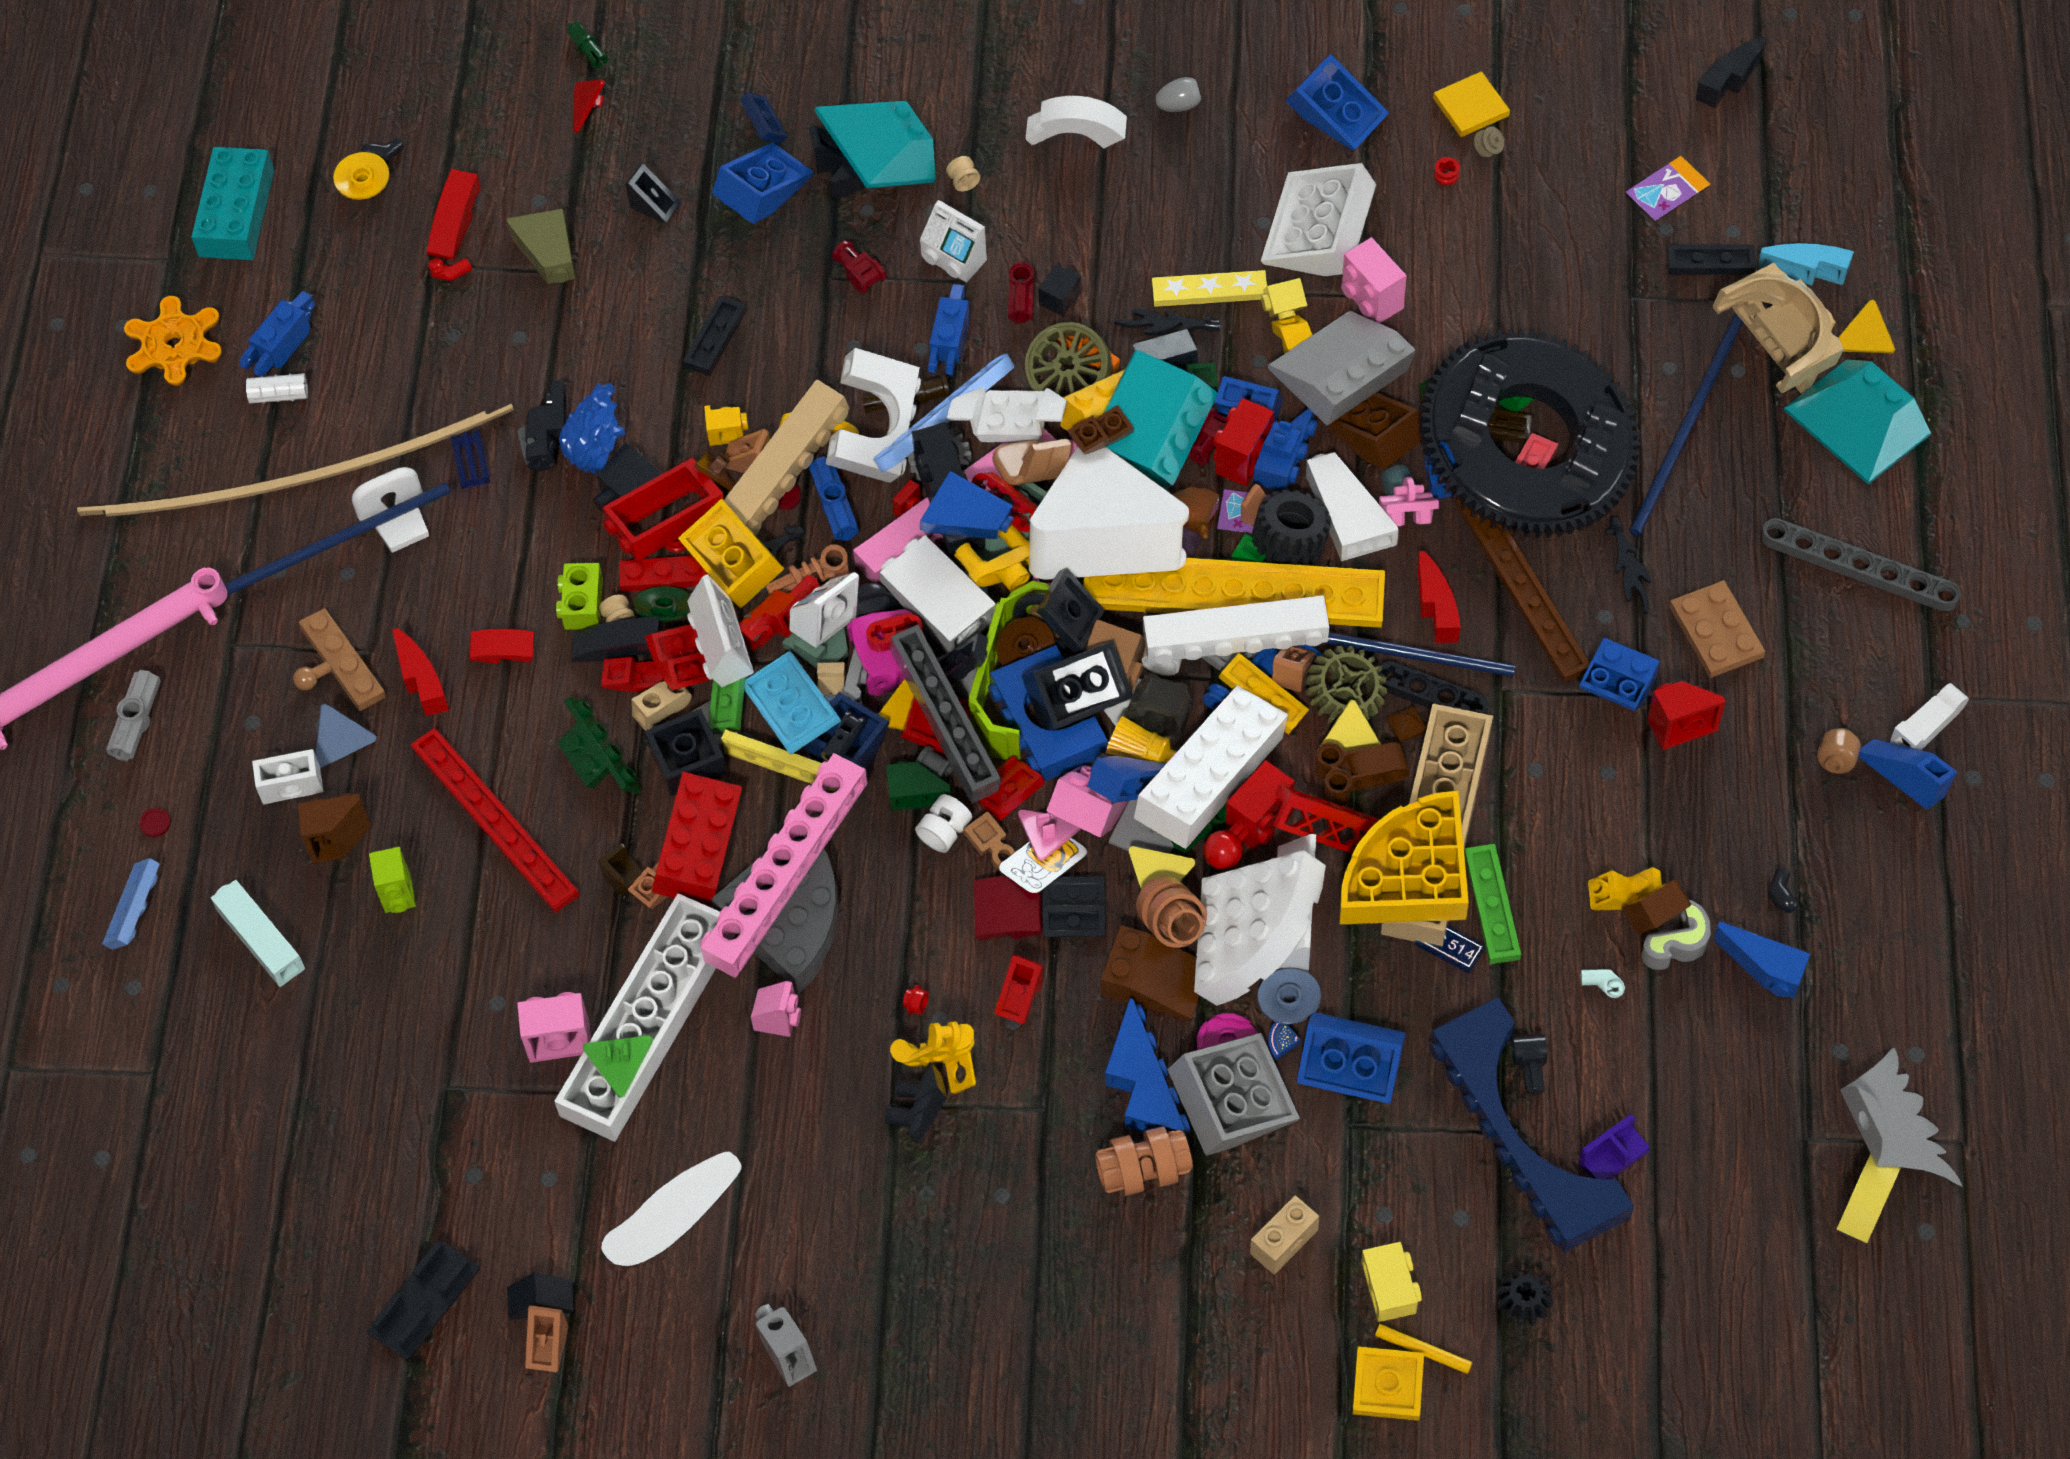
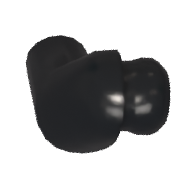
[1768,868,1798,913]

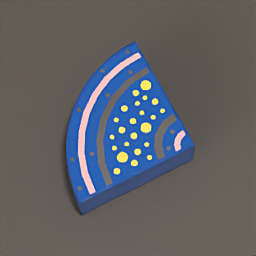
[1268,1022,1300,1061]

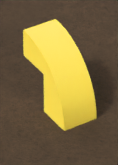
[1837,1154,1901,1243]

